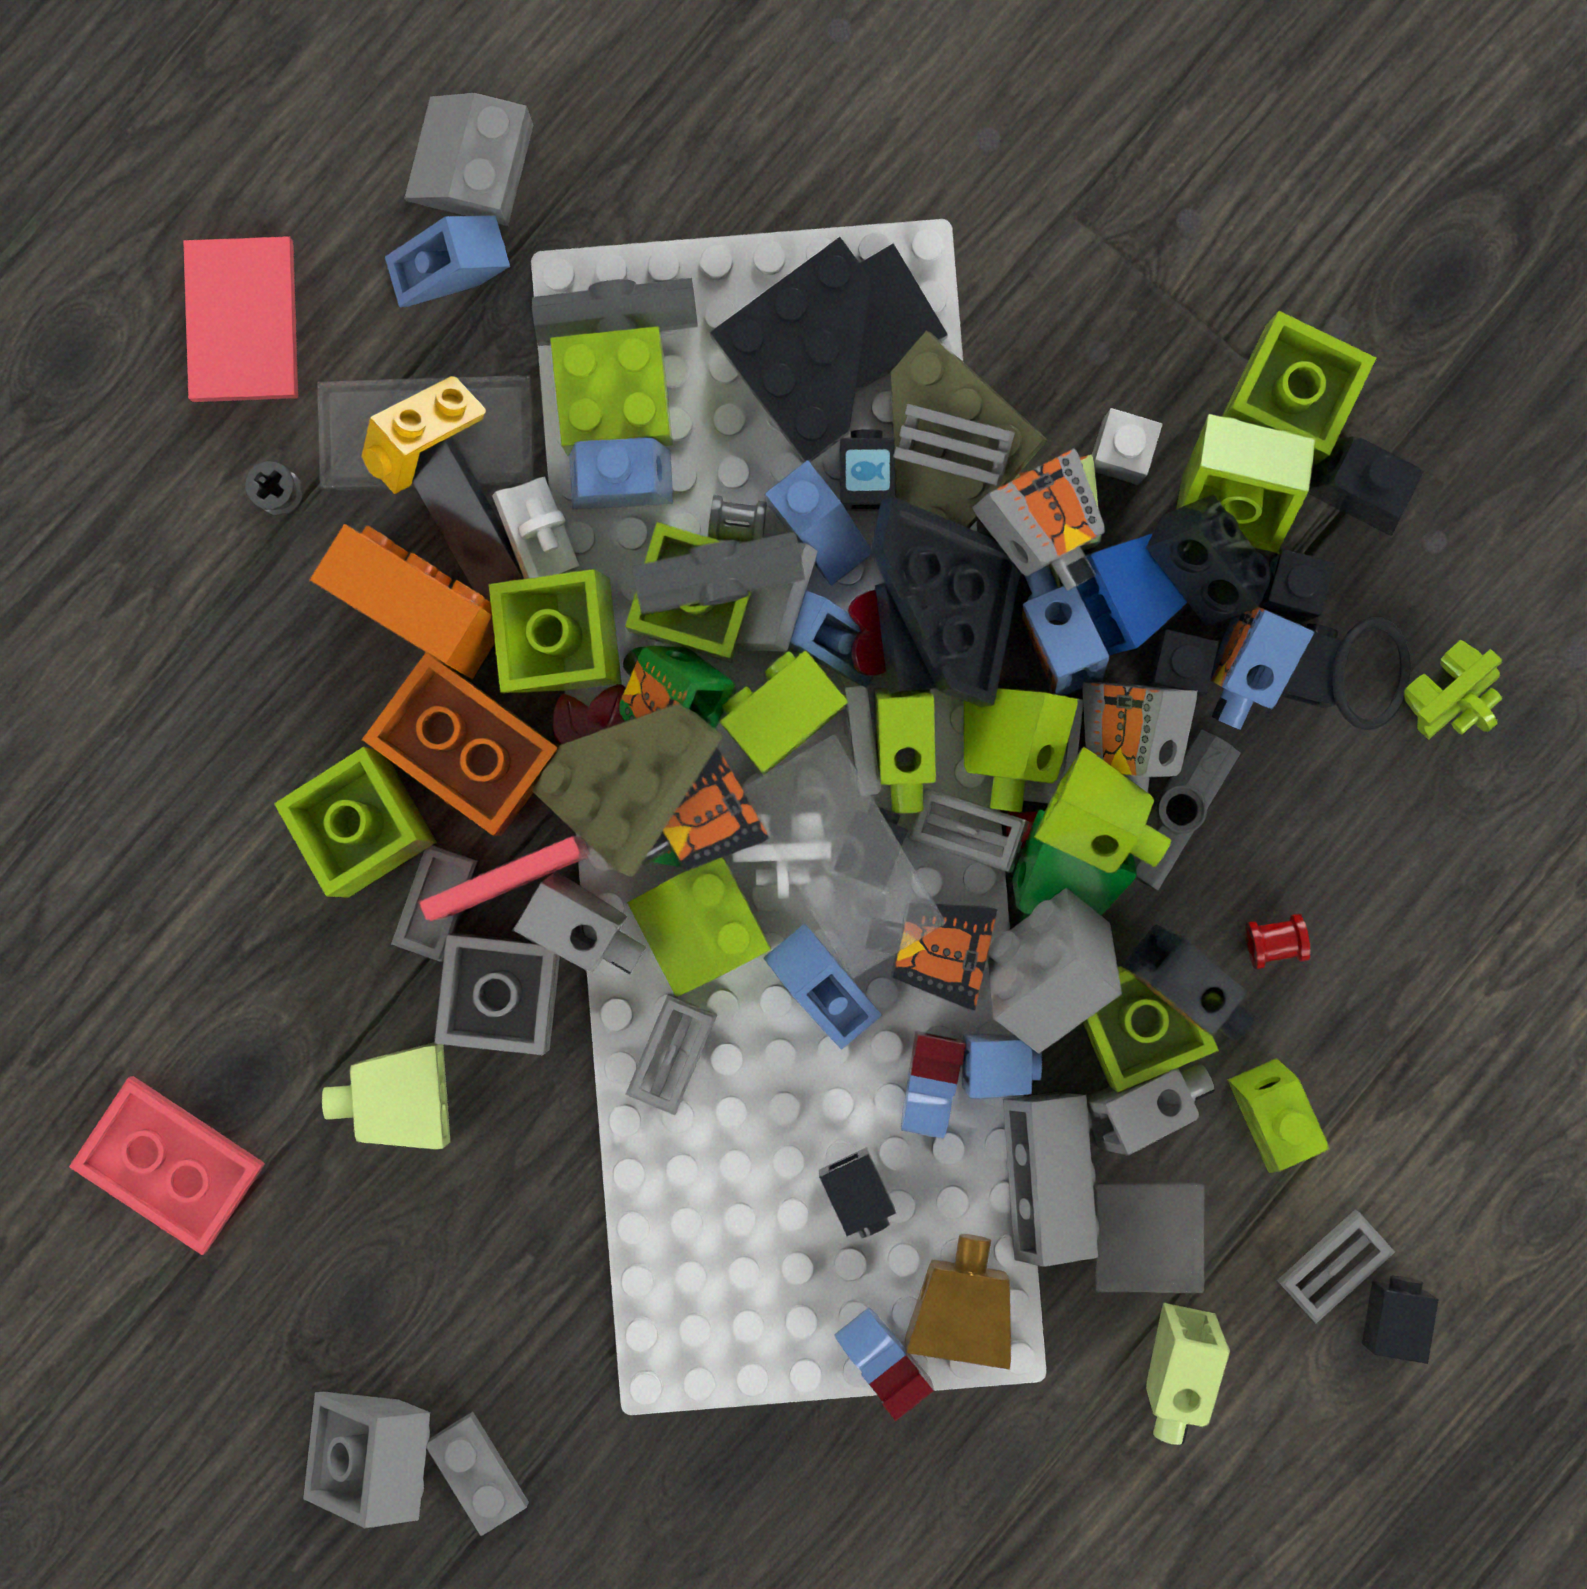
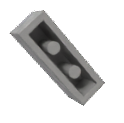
[1003,1092,1099,1267]

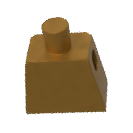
[905,1234,1011,1370]

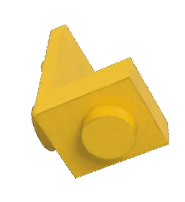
[361,376,486,494]

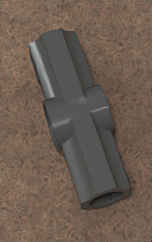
[532,278,698,346]
[632,532,805,614]
[1133,729,1241,891]

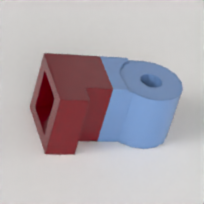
[901,1031,966,1139]
[834,1307,934,1421]

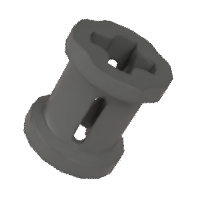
[245,461,304,516]
[708,495,767,542]

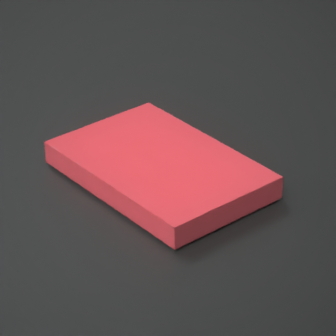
[183,237,298,402]
[419,836,590,921]
[69,1076,265,1255]

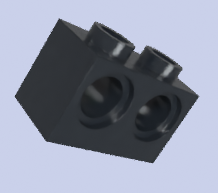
[1146,494,1273,627]

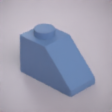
[385,216,510,307]
[765,460,872,586]
[788,590,873,688]
[764,923,882,1050]
[962,1034,1042,1098]

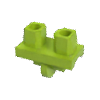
[1404,640,1502,740]

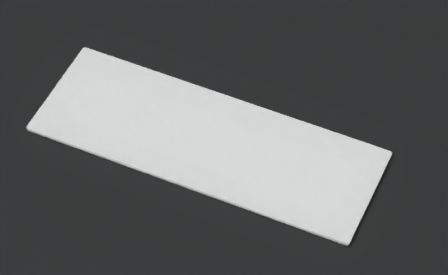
[531,219,1046,1415]

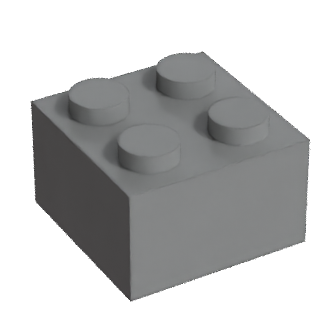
[987,888,1122,1053]
[435,933,560,1055]

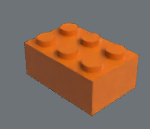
[310,524,495,679]
[362,652,559,836]

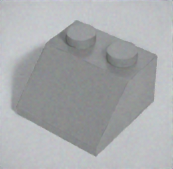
[405,93,533,226]
[303,1392,430,1528]

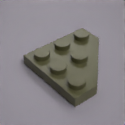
[891,331,1048,529]
[532,704,723,878]

